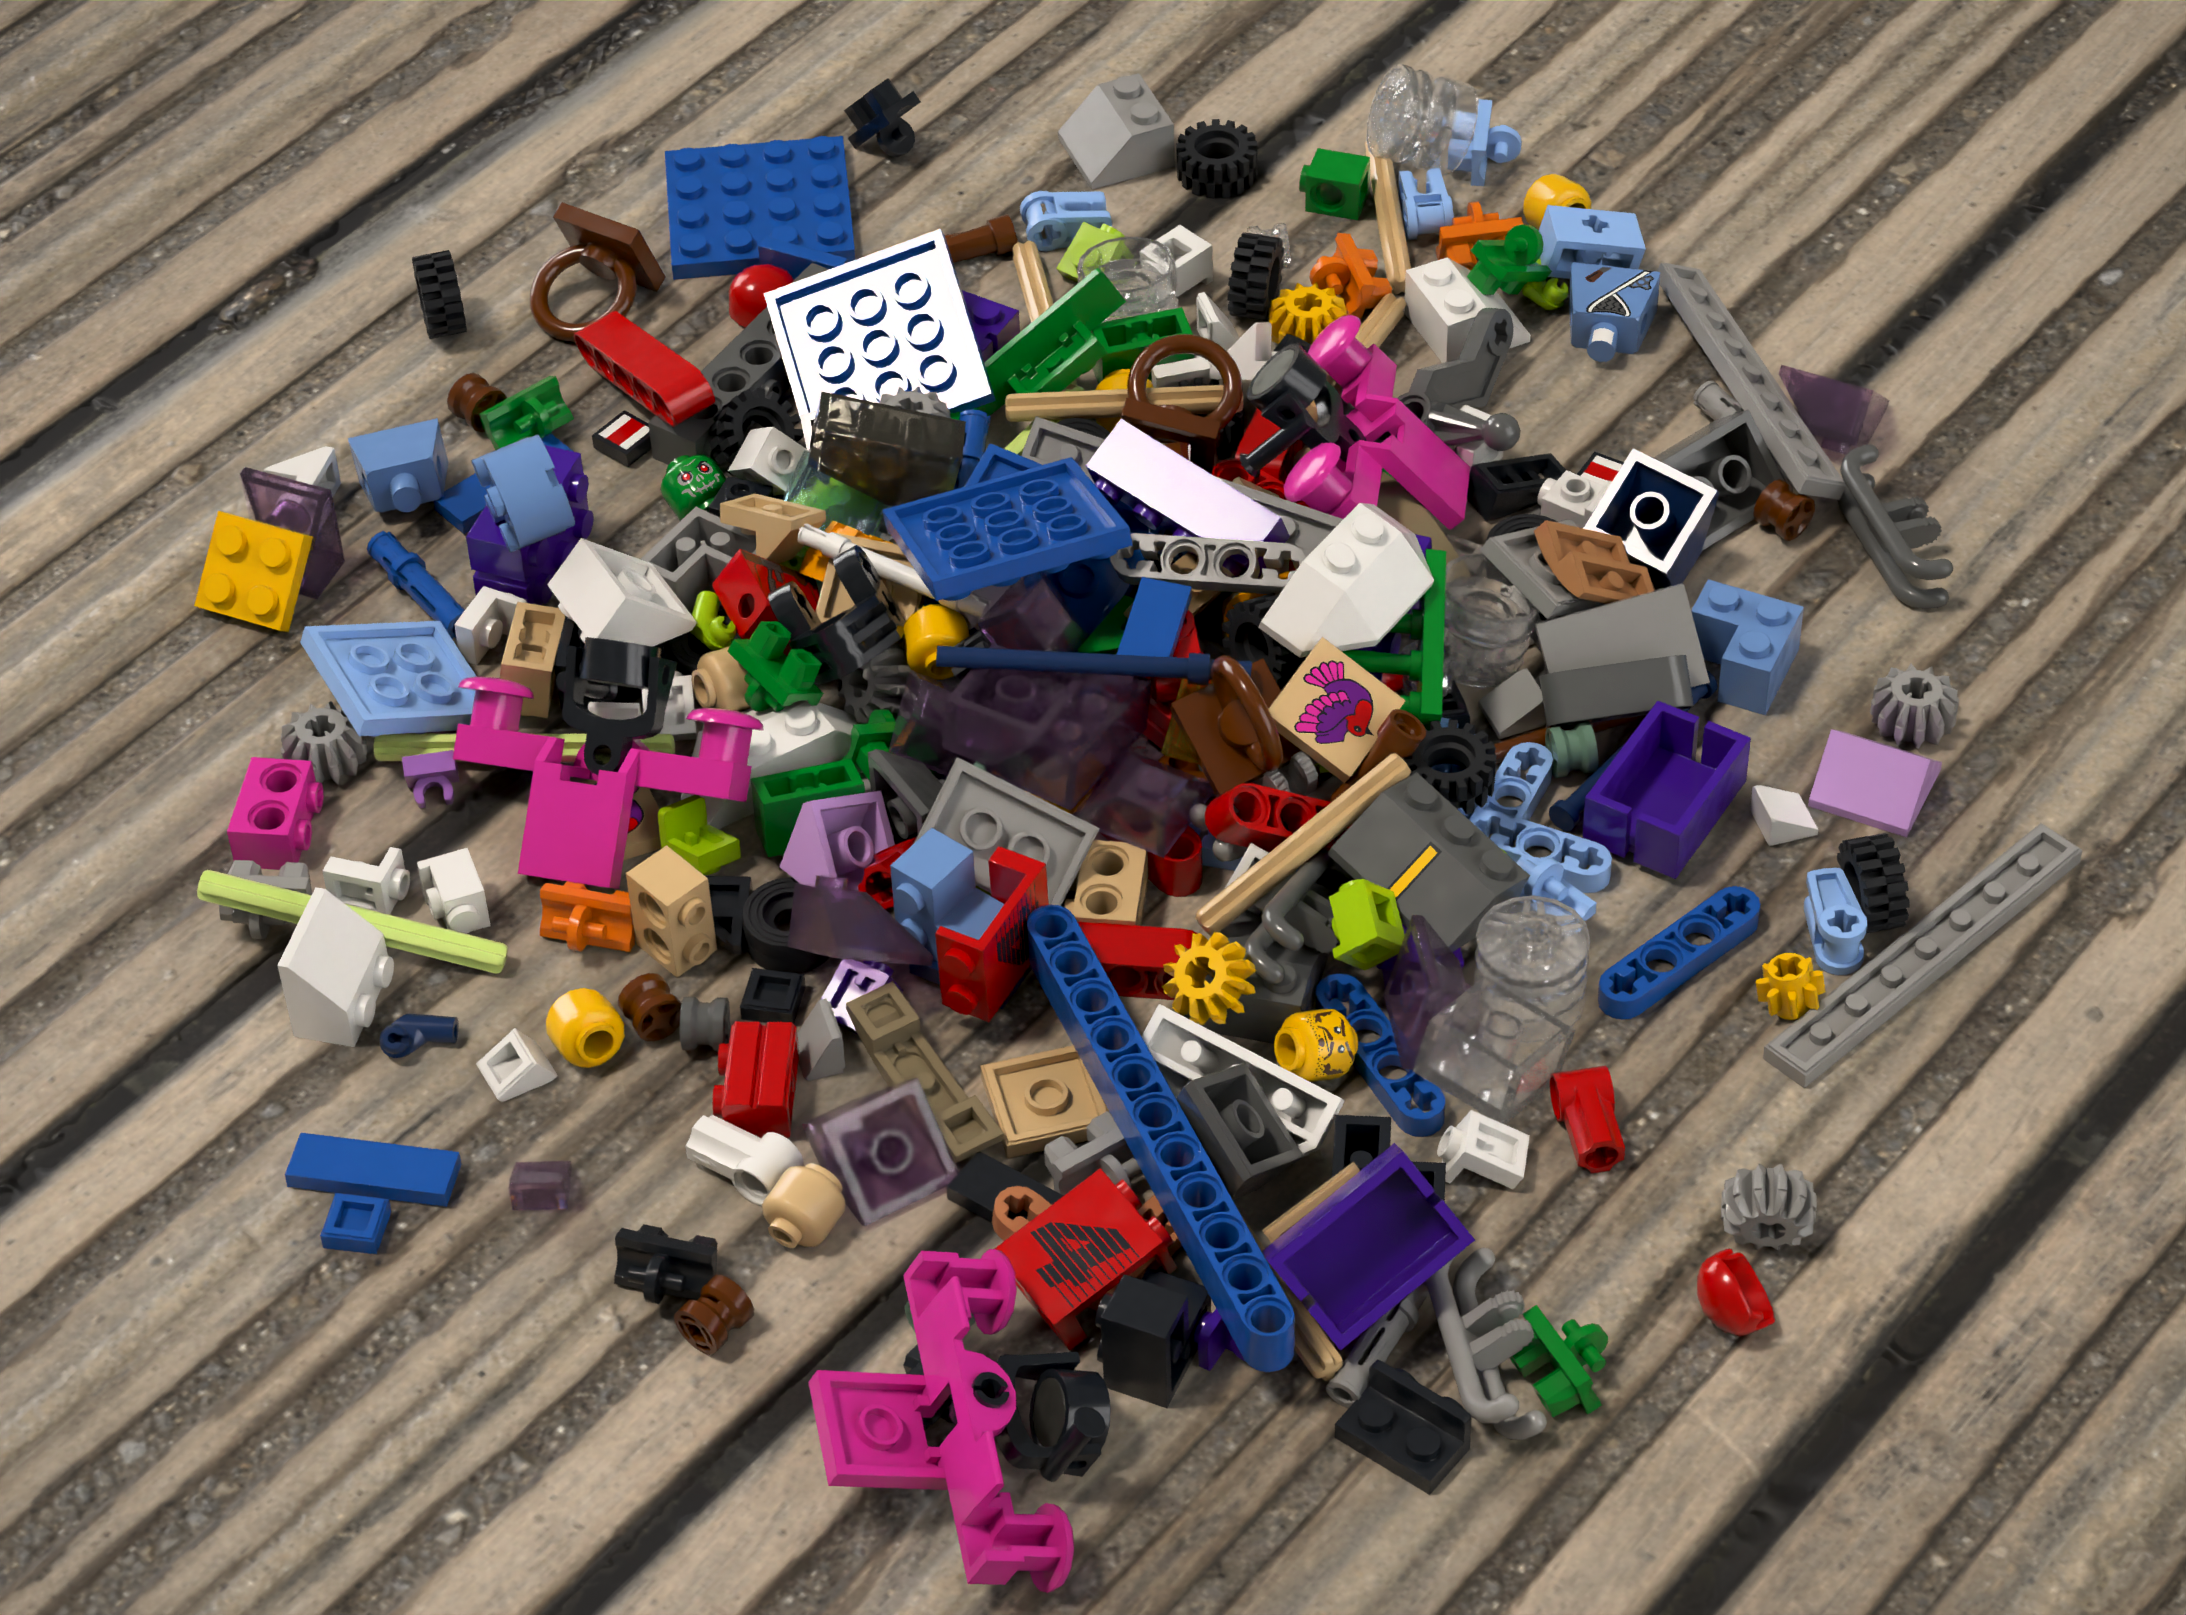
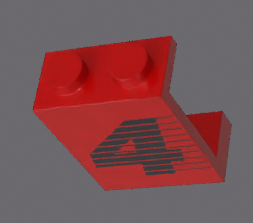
[935,846,1049,1022]
[994,1168,1177,1351]

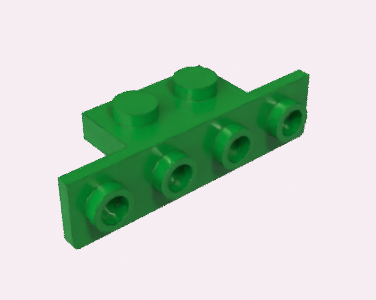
[978,268,1126,416]

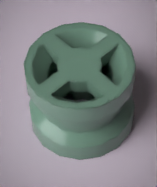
[1545,722,1598,778]

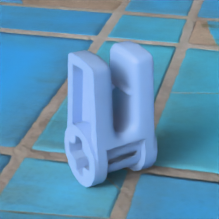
[1398,168,1454,240]
[1020,191,1112,252]
[1803,868,1867,975]

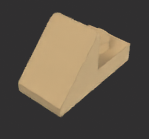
[720,494,826,564]

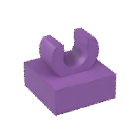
[402,750,459,808]

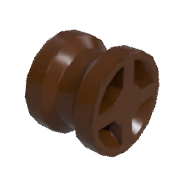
[447,373,507,432]
[1753,479,1815,541]
[618,973,682,1042]

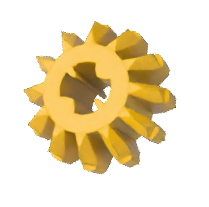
[1269,282,1347,345]
[1162,932,1256,1025]

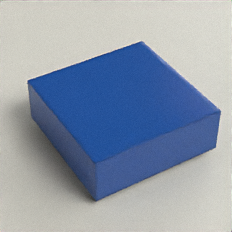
[320,1193,392,1254]

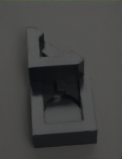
[706,876,753,954]

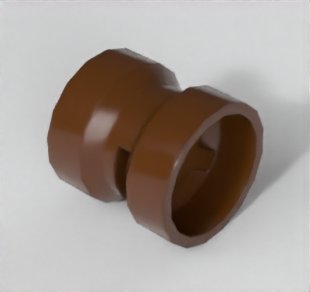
[674,1275,754,1355]

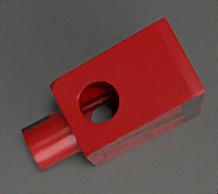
[712,549,819,656]

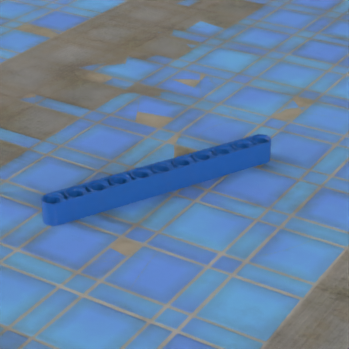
[1027,905,1295,1372]

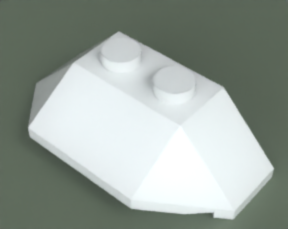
[1258,503,1434,658]
[681,700,864,829]
[1141,1004,1345,1156]

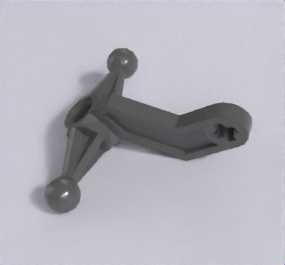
[1341,308,1521,451]

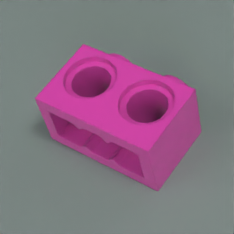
[227,757,324,870]

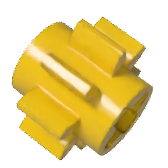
[1756,953,1826,1020]

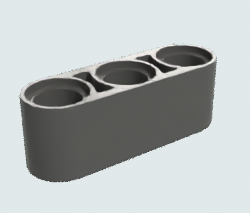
[1539,655,1694,728]

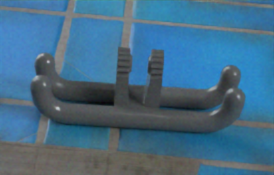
[1837,444,1953,609]
[1244,850,1355,984]

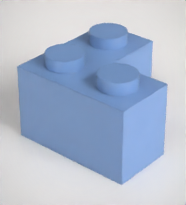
[1691,579,1804,716]
[890,828,1004,961]

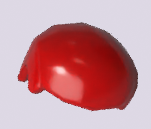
[729,264,794,327]
[1697,1248,1776,1336]

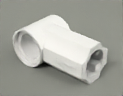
[685,1115,804,1206]

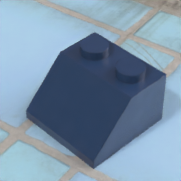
[1584,448,1719,588]

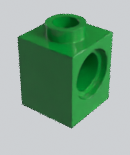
[1299,148,1370,220]

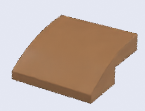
[1534,520,1654,604]

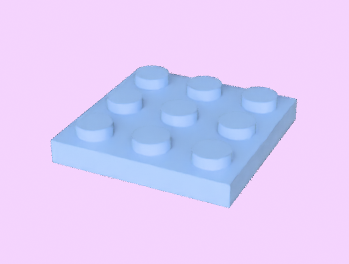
[300,621,477,737]

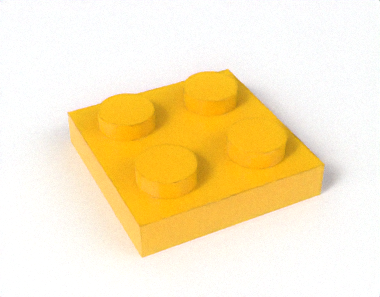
[194,511,313,632]

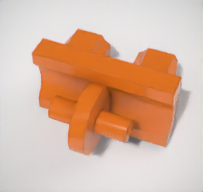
[1436,201,1523,270]
[1309,233,1392,321]
[540,881,635,952]

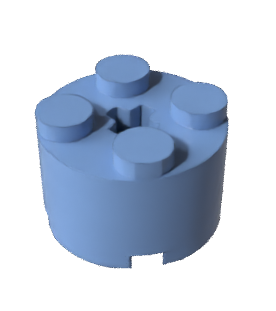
[471,435,575,553]

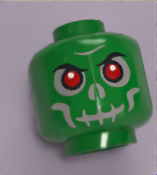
[660,455,727,521]

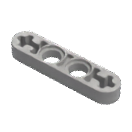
[1111,533,1306,595]

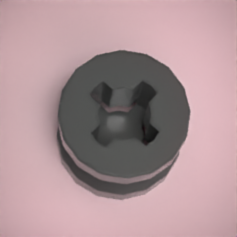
[680,997,730,1051]

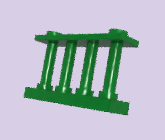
[1342,549,1446,731]

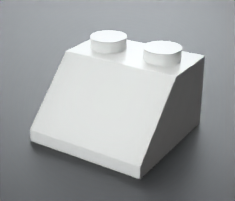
[1405,257,1531,363]
[547,538,697,647]
[277,887,394,1047]

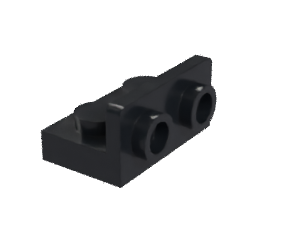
[1335,1359,1472,1495]

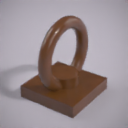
[529,202,666,342]
[1121,334,1243,474]
[1169,655,1306,797]

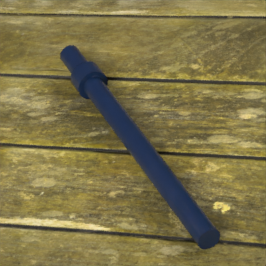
[936,646,1252,685]

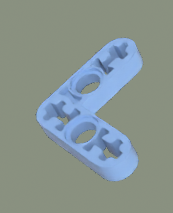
[1469,742,1612,893]

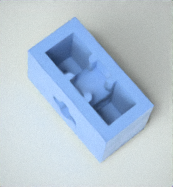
[1539,205,1646,279]

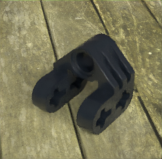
[768,545,905,685]

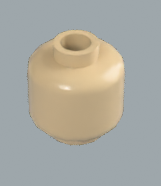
[691,646,751,711]
[762,1163,845,1248]

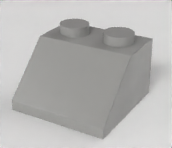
[1058,73,1175,190]

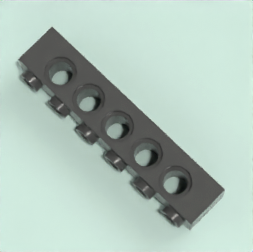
[648,263,829,465]

